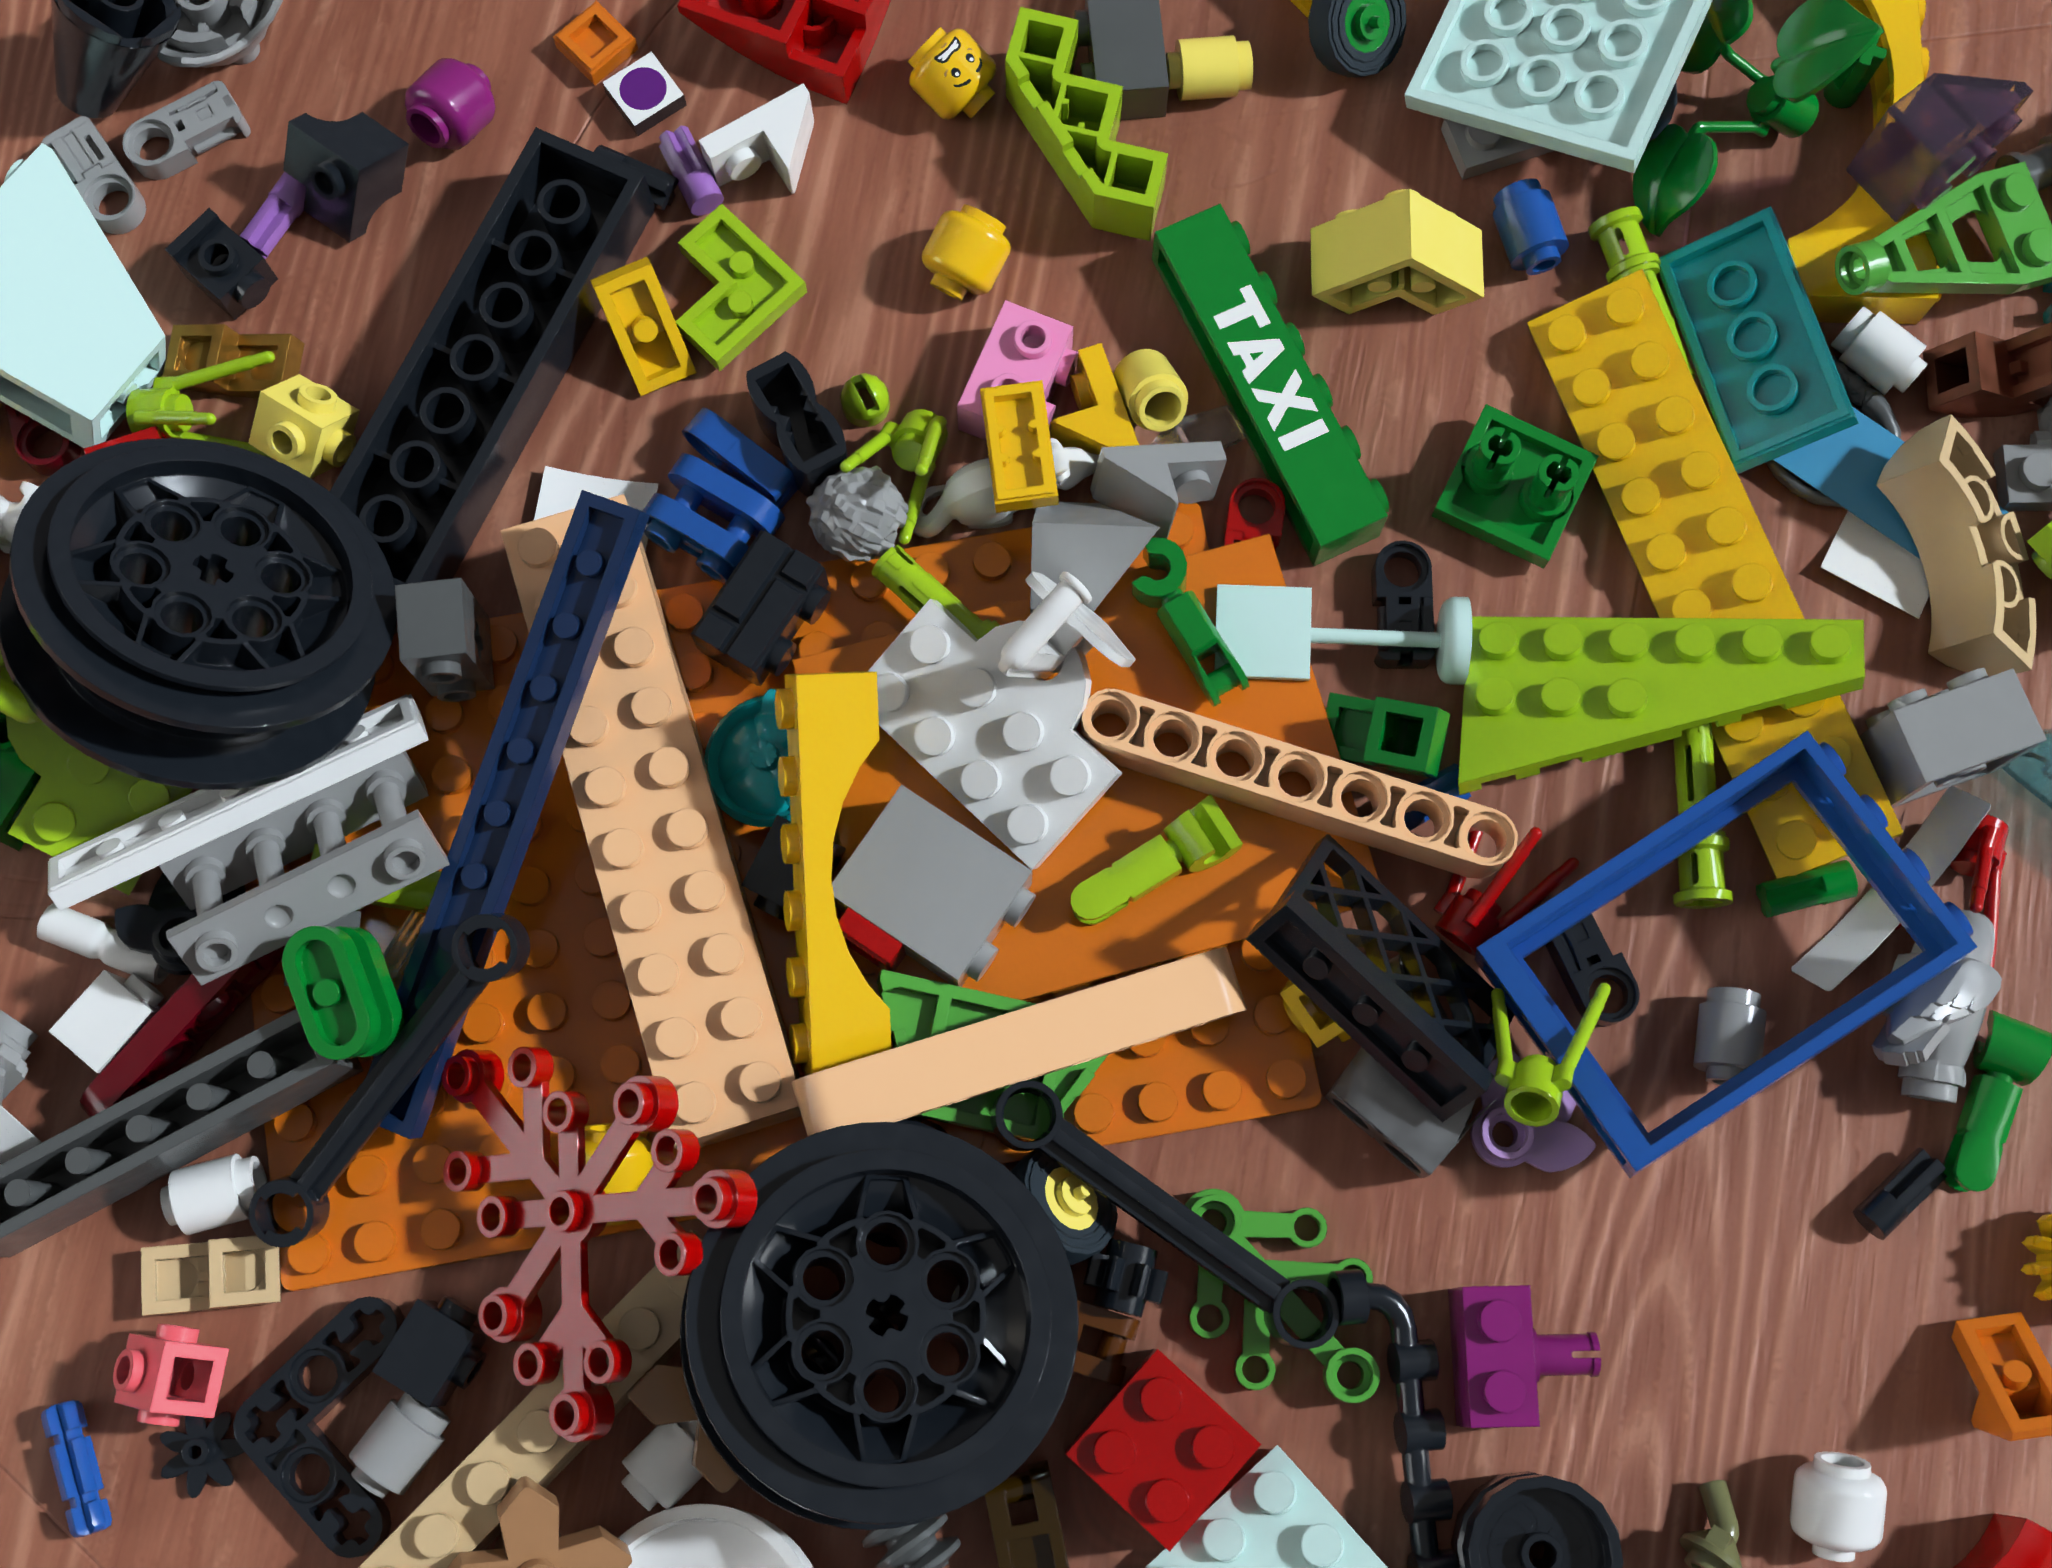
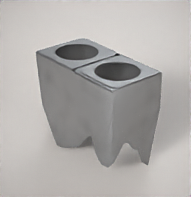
[1324,1047,1496,1178]

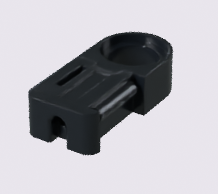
[1371,541,1435,669]
[1545,914,1640,1027]

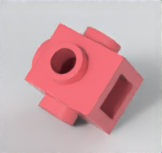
[113,1323,229,1427]

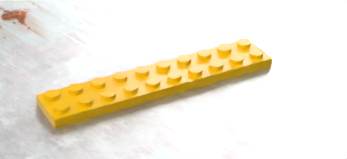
[1527,269,1904,879]

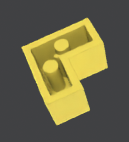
[1310,189,1484,315]

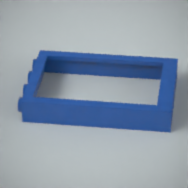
[1474,731,1978,1179]

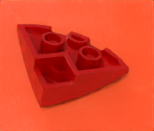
[677,0,891,105]

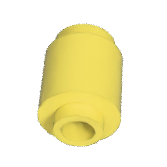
[1165,35,1253,101]
[1113,349,1188,432]

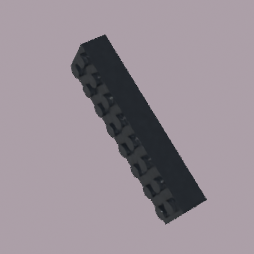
[330,127,656,585]

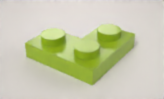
[675,203,807,371]

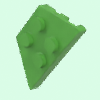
[877,969,1108,1141]

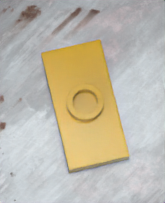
[980,380,1059,513]

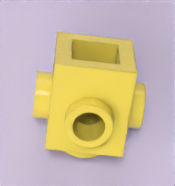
[248,374,360,479]

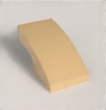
[141,1236,281,1317]

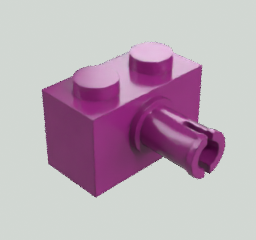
[1448,1285,1601,1428]

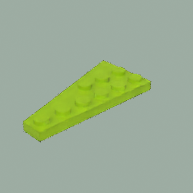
[1458,616,1865,795]

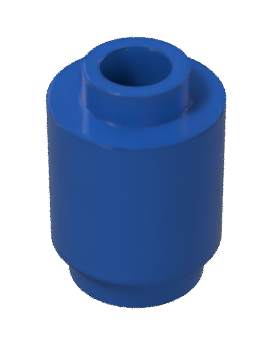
[1492,179,1569,275]

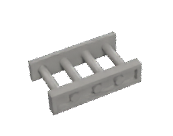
[159,751,450,986]

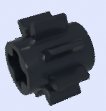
[1083,1238,1169,1318]

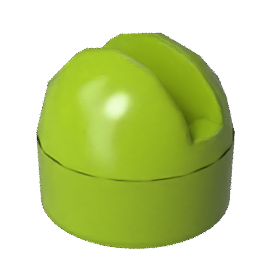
[840,373,890,427]

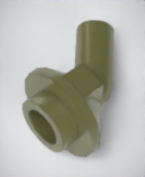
[1679,1480,1743,1568]

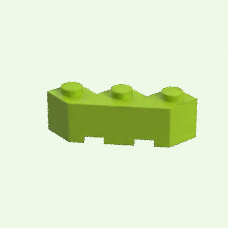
[1005,7,1168,241]

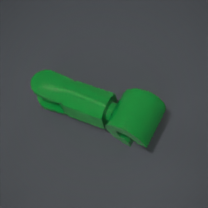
[1132,537,1250,707]
[1943,1010,2052,1192]

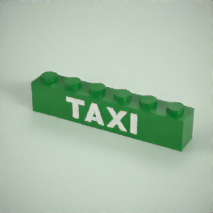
[1152,203,1389,567]

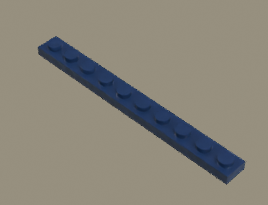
[366,490,650,1139]

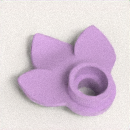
[1470,1050,1596,1173]

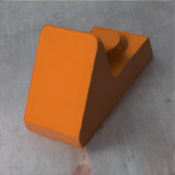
[1951,1312,2052,1441]

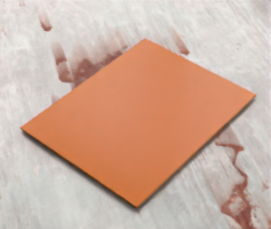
[792,534,1380,1001]

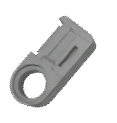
[122,81,251,180]
[42,116,146,234]

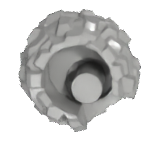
[806,466,909,562]

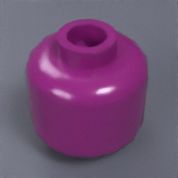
[405,58,496,150]

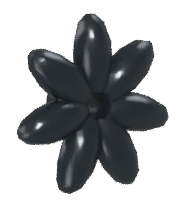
[160,1411,244,1498]

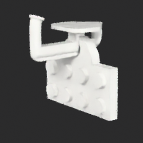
[868,571,1136,870]

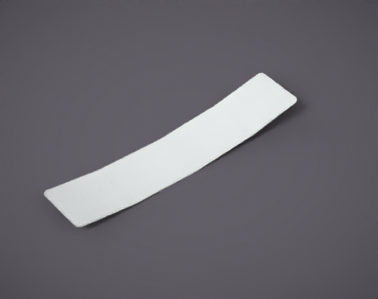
[1791,786,1991,991]

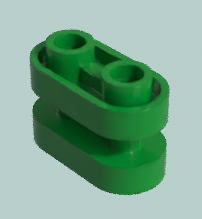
[282,926,405,1060]

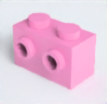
[957,300,1078,441]

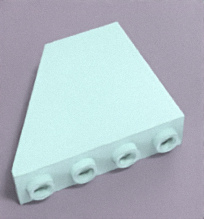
[0,143,166,448]

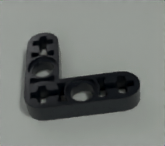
[233,1296,405,1558]

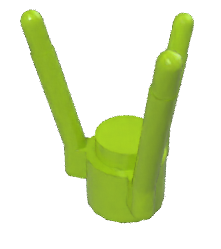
[126,351,275,458]
[840,409,948,545]
[1491,983,1611,1127]

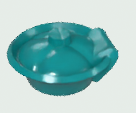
[704,689,791,827]

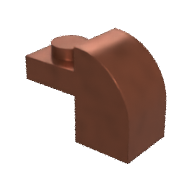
[1922,322,2052,418]

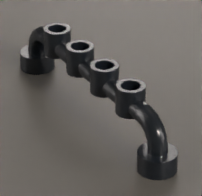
[1327,1269,1459,1568]

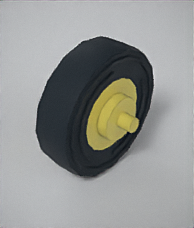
[1010,1149,1118,1265]

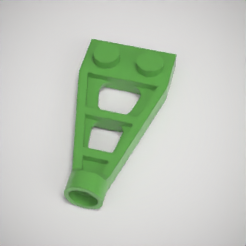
[1835,161,2052,295]

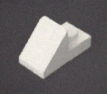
[699,83,814,194]

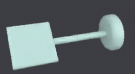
[1214,584,1472,685]

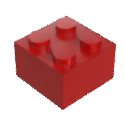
[1064,1349,1262,1552]

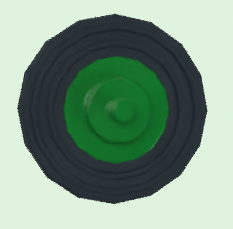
[1308,0,1407,78]

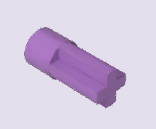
[659,125,724,216]
[240,172,306,260]

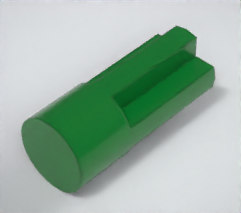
[1823,38,1887,109]
[1756,860,1858,918]

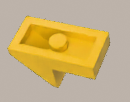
[590,257,697,396]
[1050,343,1139,455]

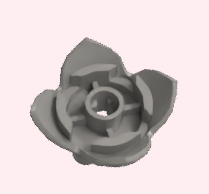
[157,0,283,68]

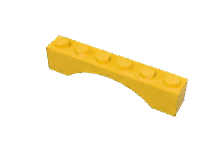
[775,671,891,1076]

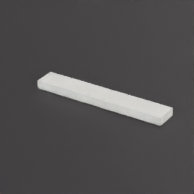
[48,694,429,911]

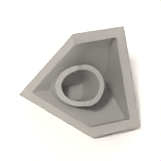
[1030,502,1160,613]

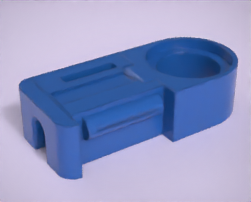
[682,407,798,510]

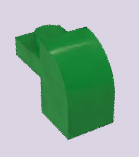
[1326,692,1451,778]

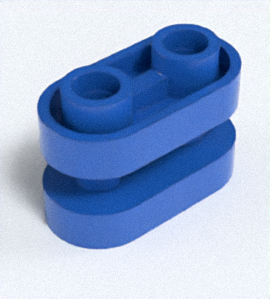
[643,453,785,583]

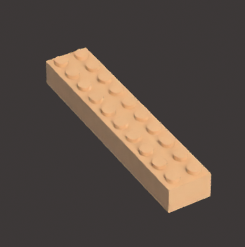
[500,494,802,1149]

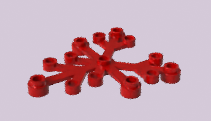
[442,1047,758,1443]

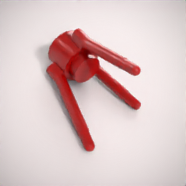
[1894,814,2009,968]
[1433,827,1579,956]

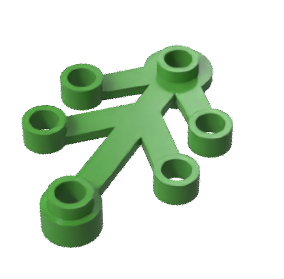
[1185,1189,1380,1403]

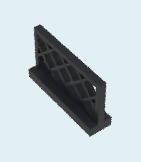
[1246,834,1514,1123]

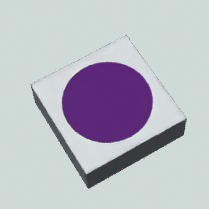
[602,51,687,136]

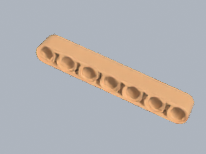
[1080,688,1518,879]
[792,947,1247,1136]

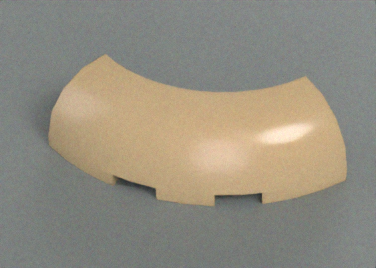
[1876,414,2037,676]

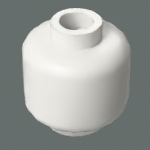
[1790,1451,1887,1562]

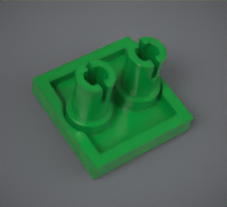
[1431,404,1599,569]

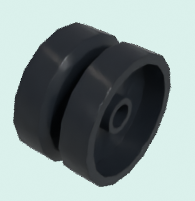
[1451,1471,1624,1568]

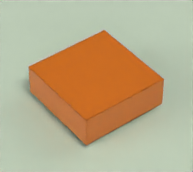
[553,1,639,86]

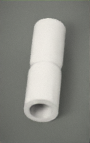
[37,903,169,985]

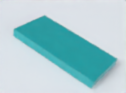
[1659,206,1859,474]

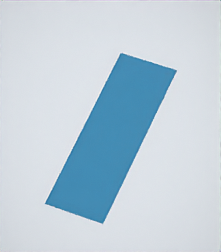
[1773,407,2009,559]

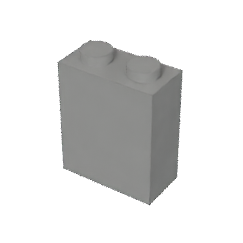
[832,784,1036,987]

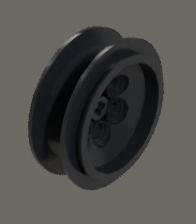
[0,438,397,790]
[680,1122,1079,1530]

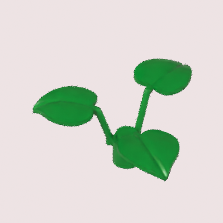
[1632,0,1884,237]

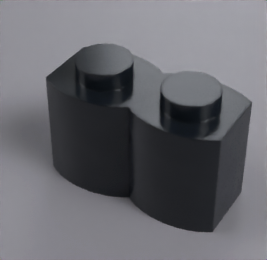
[746,351,848,497]

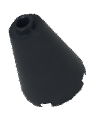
[51,0,181,118]

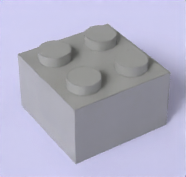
[1859,668,2047,808]

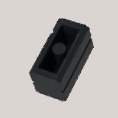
[691,530,831,687]

